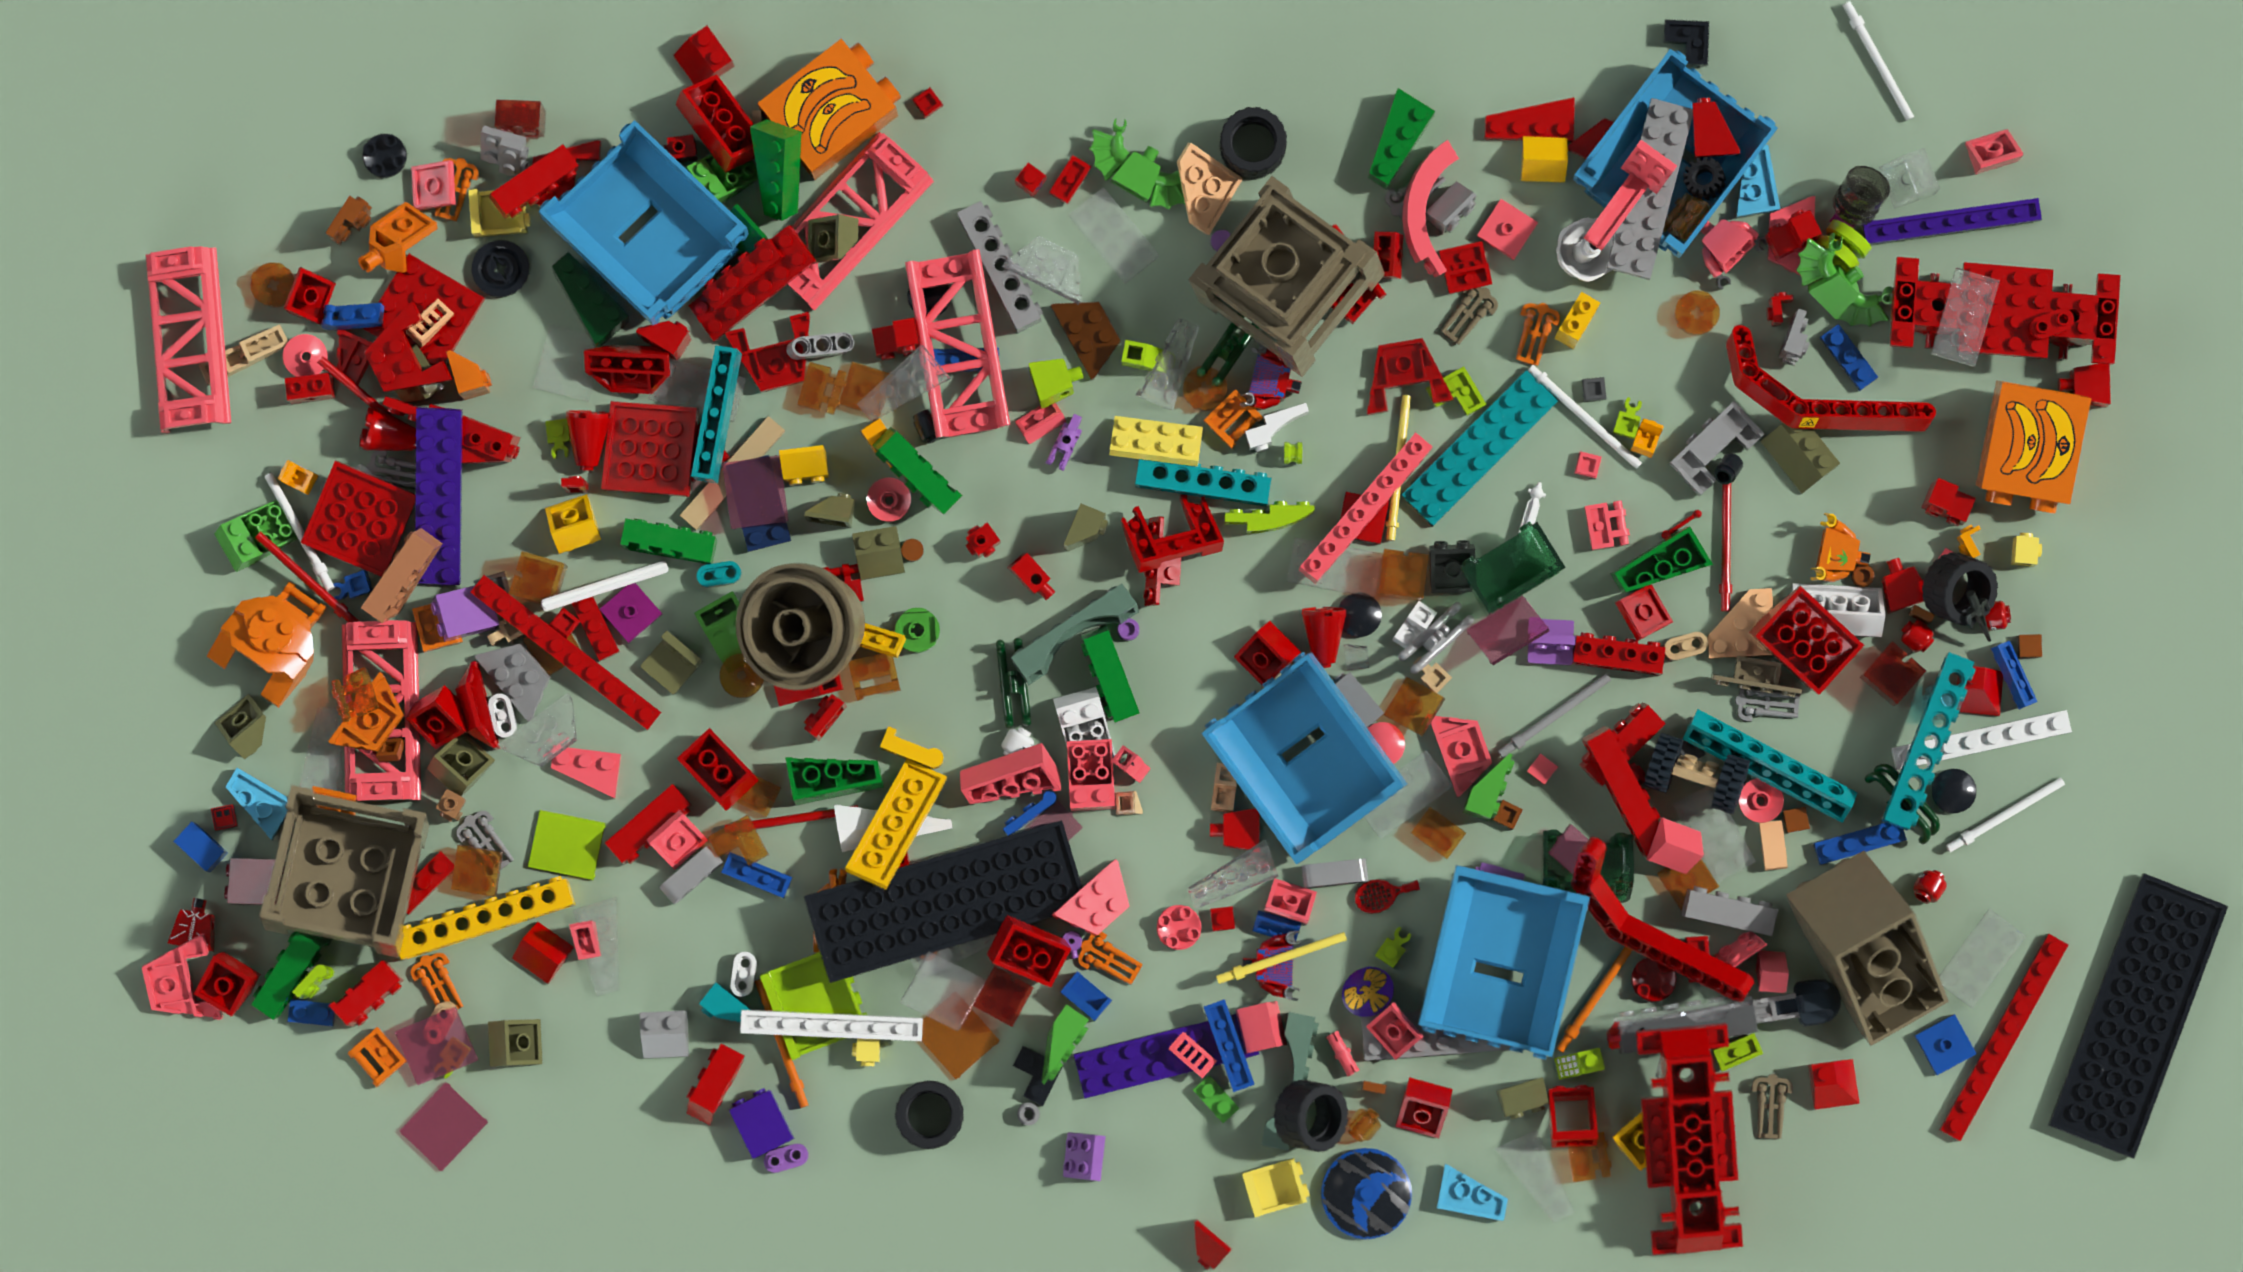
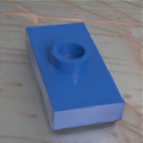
[1252,910,1301,941]

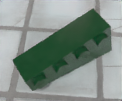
[552,252,629,348]

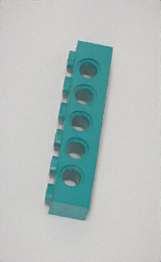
[1135,459,1271,507]

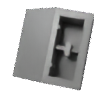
[1426,181,1477,234]

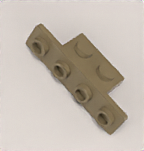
[1711,656,1802,697]

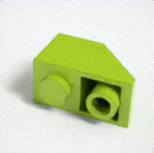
[1121,340,1169,374]

